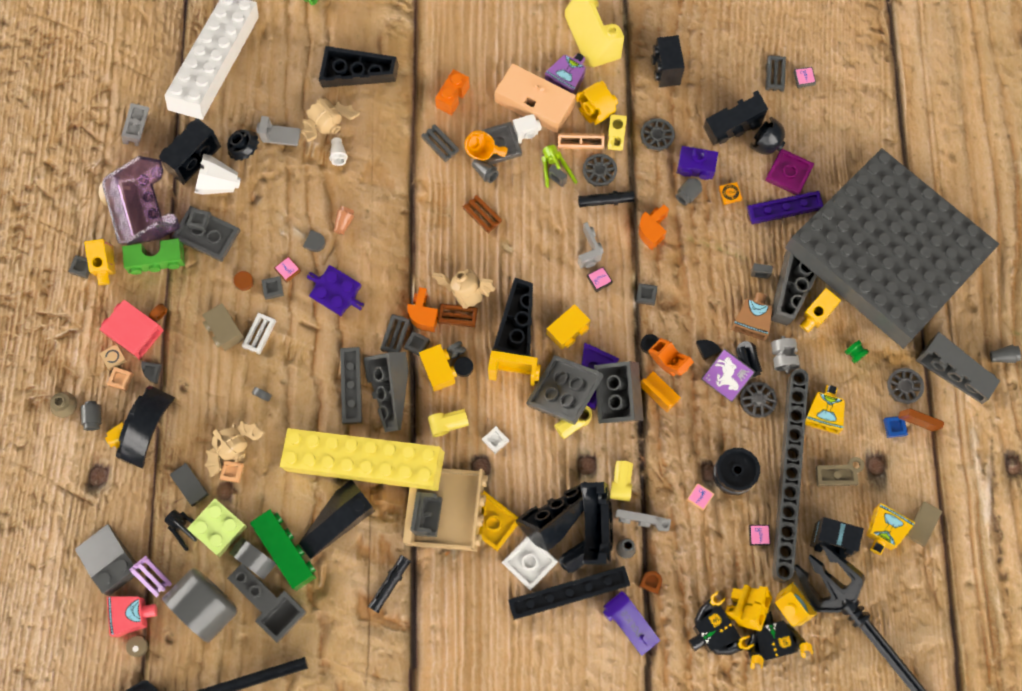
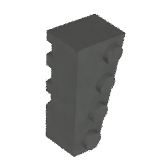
[771,250,817,326]
[916,332,1000,404]

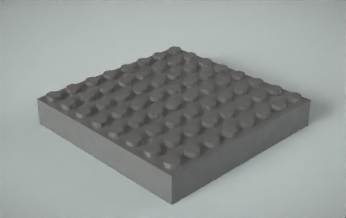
[785,148,999,349]

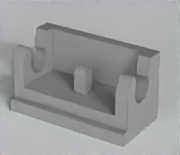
[121,103,149,146]

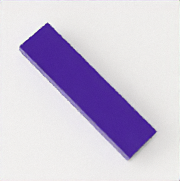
[747,191,824,225]

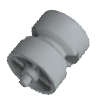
[771,336,800,374]

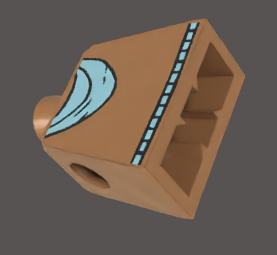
[730,293,772,341]

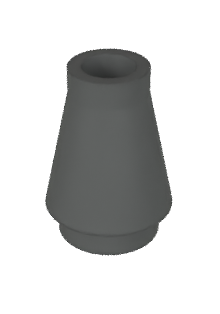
[472,159,499,183]
[990,344,1021,363]
[616,539,636,559]

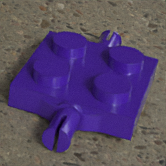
[307,265,364,316]

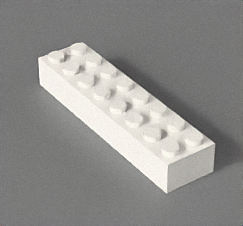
[165,0,259,120]

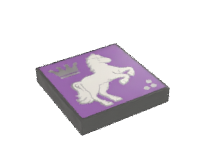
[701,348,756,402]

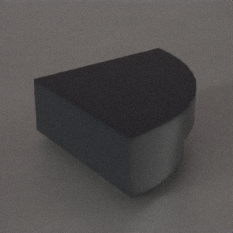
[696,340,722,360]

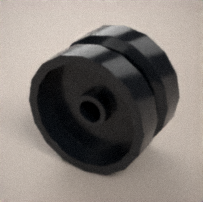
[713,448,760,496]

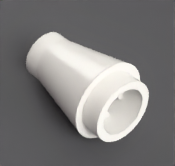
[329,137,348,166]

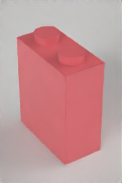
[99,300,164,360]

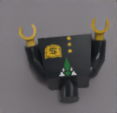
[688,591,754,655]
[747,611,813,669]

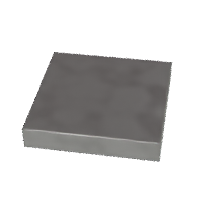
[482,122,522,165]

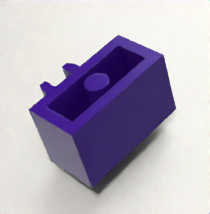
[676,146,718,180]

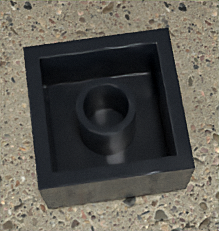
[651,35,685,88]

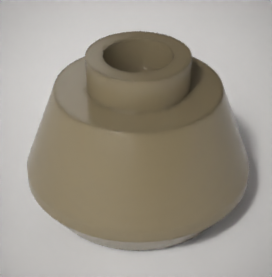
[50,392,77,418]

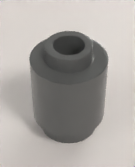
[675,178,703,206]
[81,401,102,431]

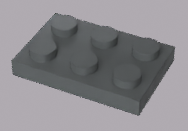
[172,206,240,262]

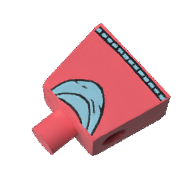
[107,597,158,638]

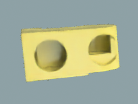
[608,114,627,151]

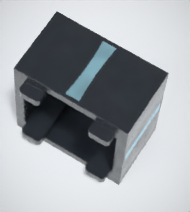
[810,517,864,559]

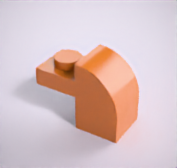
[638,205,669,250]
[407,287,439,333]
[648,338,694,377]

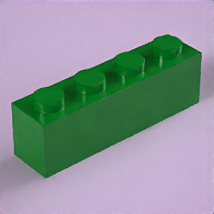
[250,509,316,591]

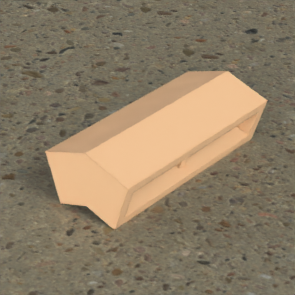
[558,133,604,149]

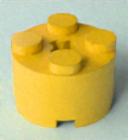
[576,81,618,125]

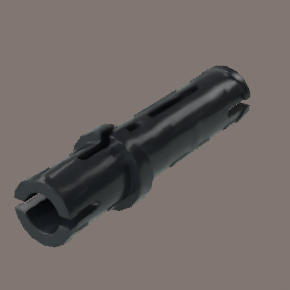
[578,190,635,208]
[368,555,411,613]

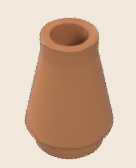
[333,206,355,235]

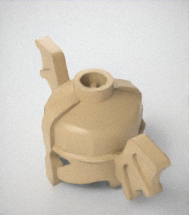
[301,98,360,142]
[432,269,495,309]
[204,421,265,477]

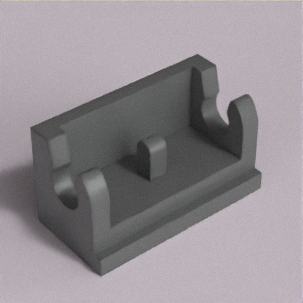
[410,492,442,537]

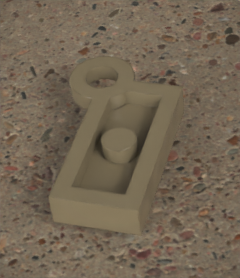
[815,457,864,486]

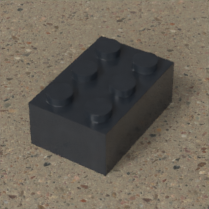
[158,118,221,185]

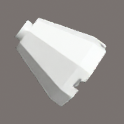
[195,154,241,195]

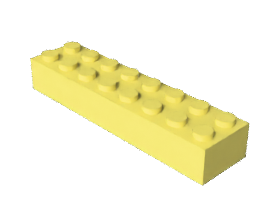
[280,428,445,491]

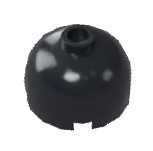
[750,117,785,155]

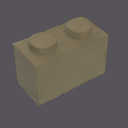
[202,303,244,351]

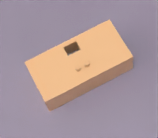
[495,63,576,134]

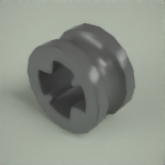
[447,341,466,359]

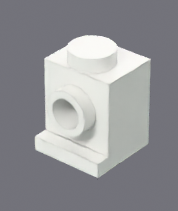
[513,114,542,144]

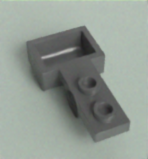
[227,564,307,643]

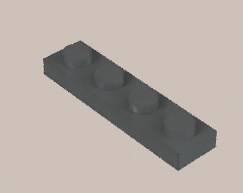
[340,347,362,425]

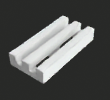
[242,313,276,355]

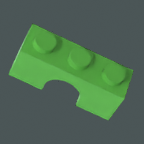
[122,238,185,275]

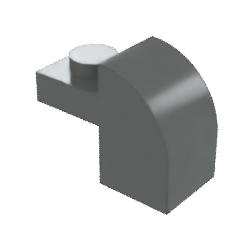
[229,538,276,580]

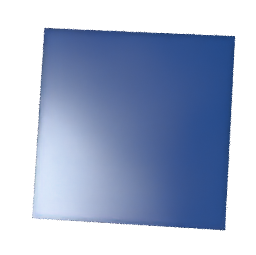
[883,416,908,438]

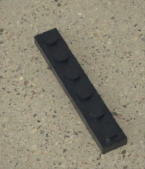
[508,566,630,620]

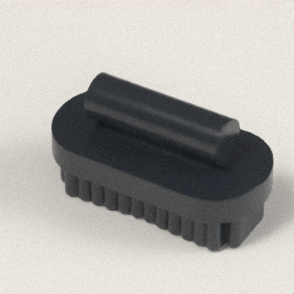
[736,341,762,378]
[559,540,596,573]

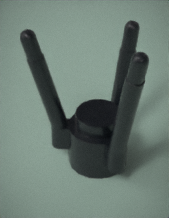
[164,510,197,551]

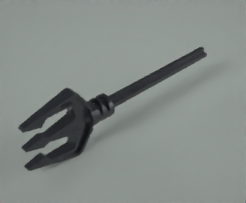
[794,545,926,691]
[125,657,308,691]

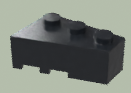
[703,90,768,145]

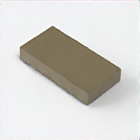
[906,501,942,547]

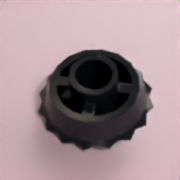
[227,130,259,161]

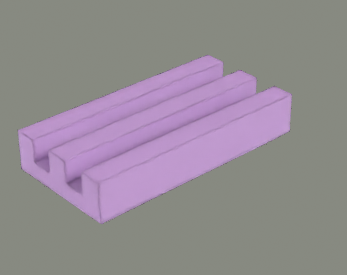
[130,555,172,597]

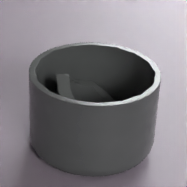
[162,569,238,643]

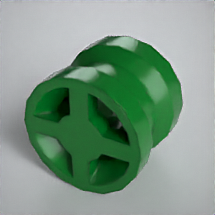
[845,340,869,364]

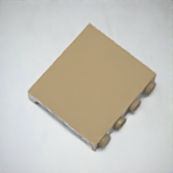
[403,468,488,552]

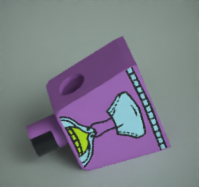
[545,53,586,95]

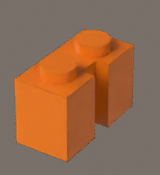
[435,69,470,115]

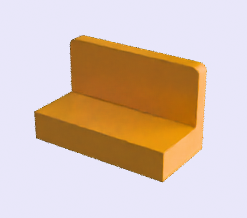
[641,371,681,412]

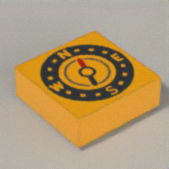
[718,182,742,205]

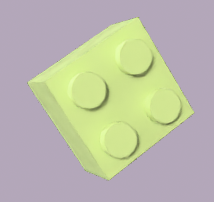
[187,499,247,557]

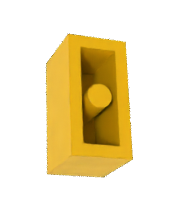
[546,304,590,350]
[419,344,457,392]

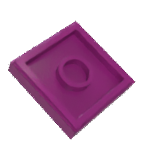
[765,149,814,195]

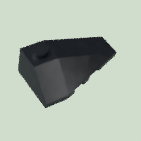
[299,480,375,559]
[516,482,587,551]

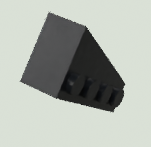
[319,46,399,88]
[492,278,533,357]

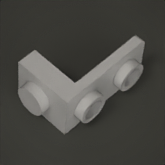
[256,116,301,146]
[578,222,604,268]

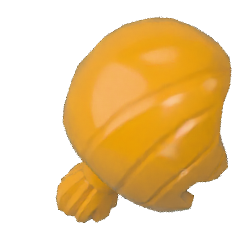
[464,130,508,160]

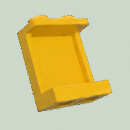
[488,350,541,386]

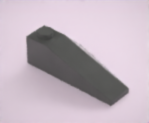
[364,352,408,432]

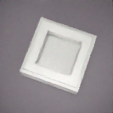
[482,426,509,454]

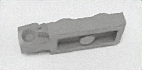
[614,509,671,531]

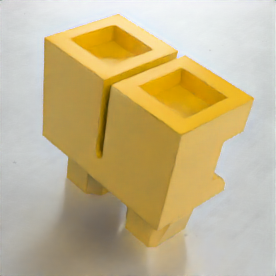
[725,584,772,631]

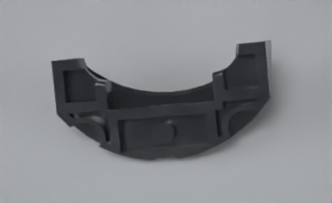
[116,385,175,469]
[581,482,613,565]

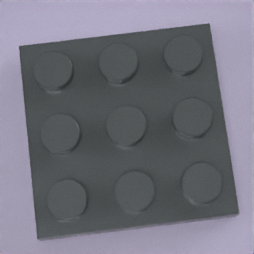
[526,355,603,425]

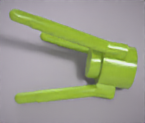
[541,145,578,188]

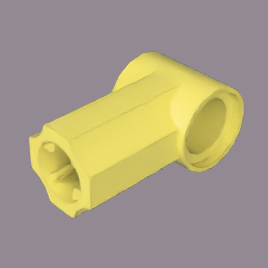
[554,406,592,439]
[428,409,469,437]
[610,461,633,502]

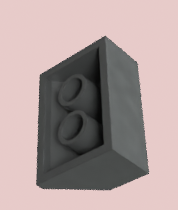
[594,361,644,424]

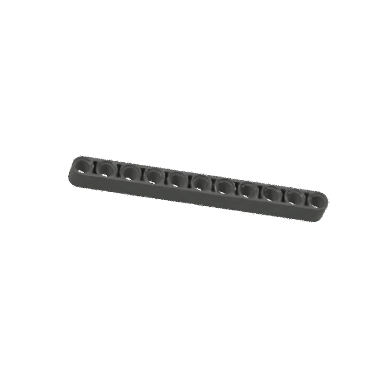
[772,368,809,583]

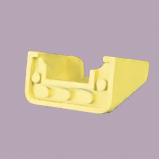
[565,0,624,67]

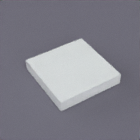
[502,536,558,591]

